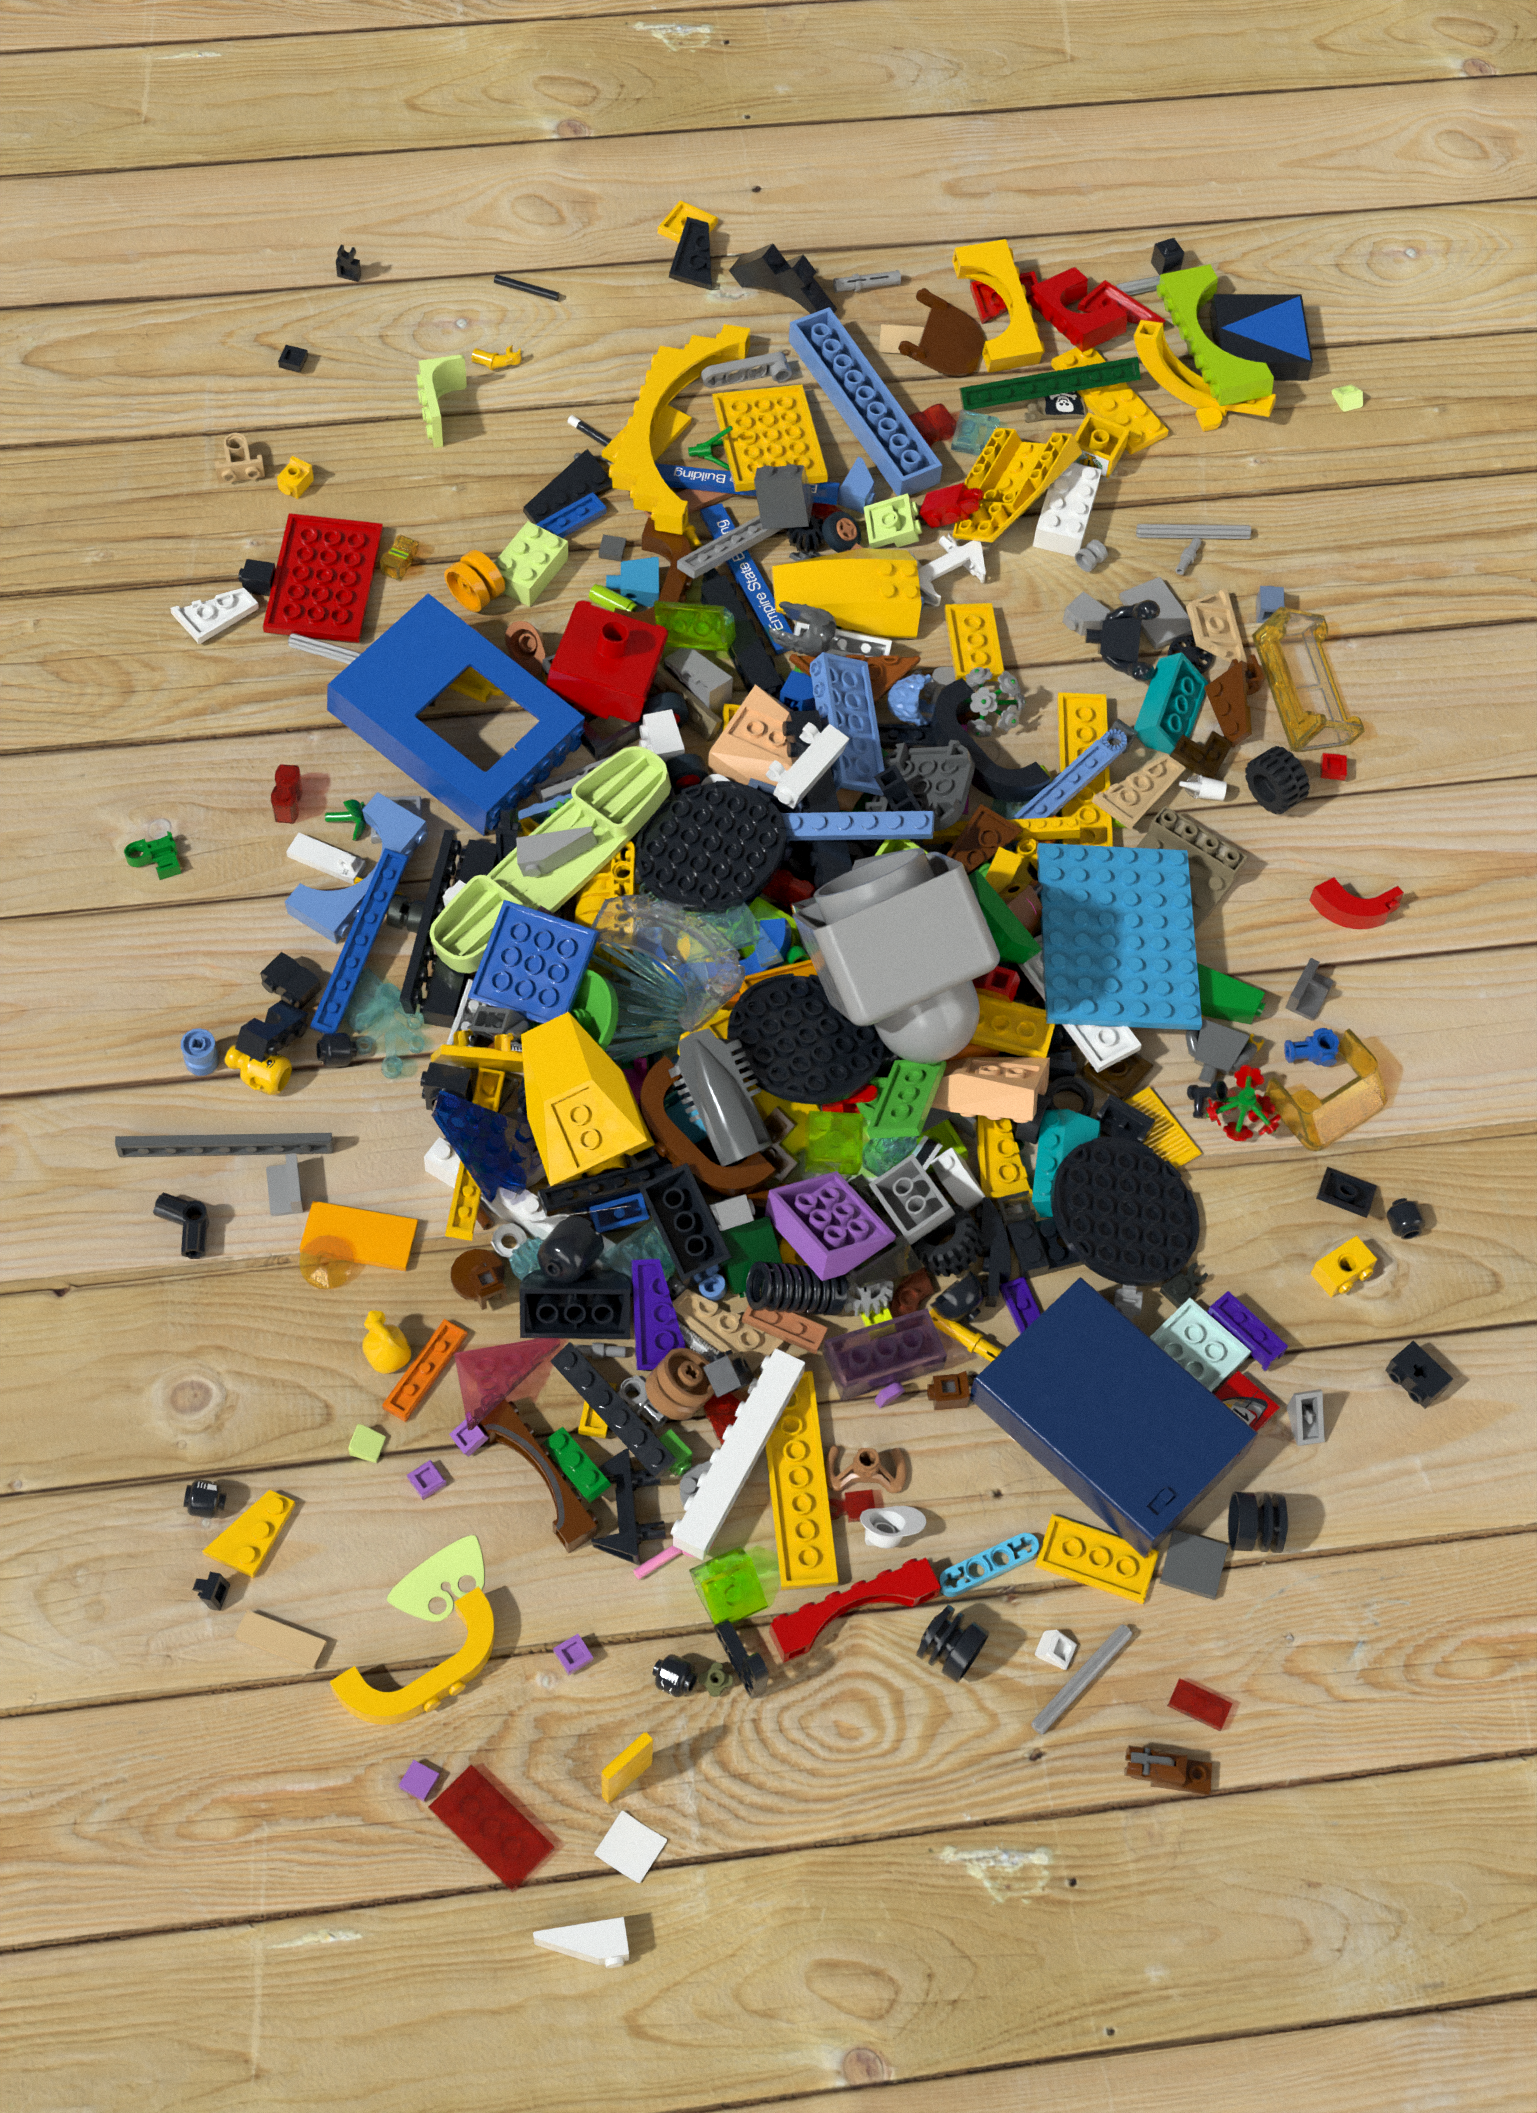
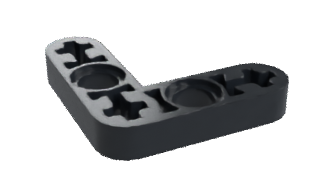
[714,1619,769,1699]

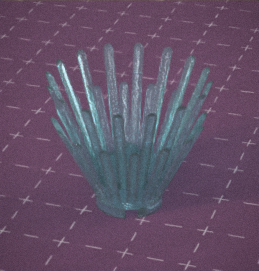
[590,941,704,1064]

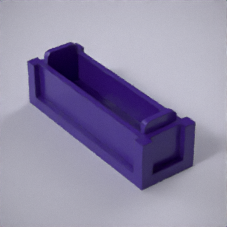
[1207,1291,1288,1372]

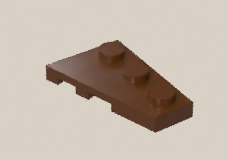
[946,804,1023,876]

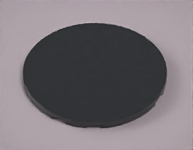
[636,781,787,913]
[727,973,885,1105]
[1050,1137,1200,1286]

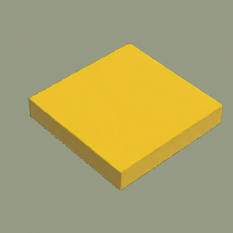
[658,200,718,243]

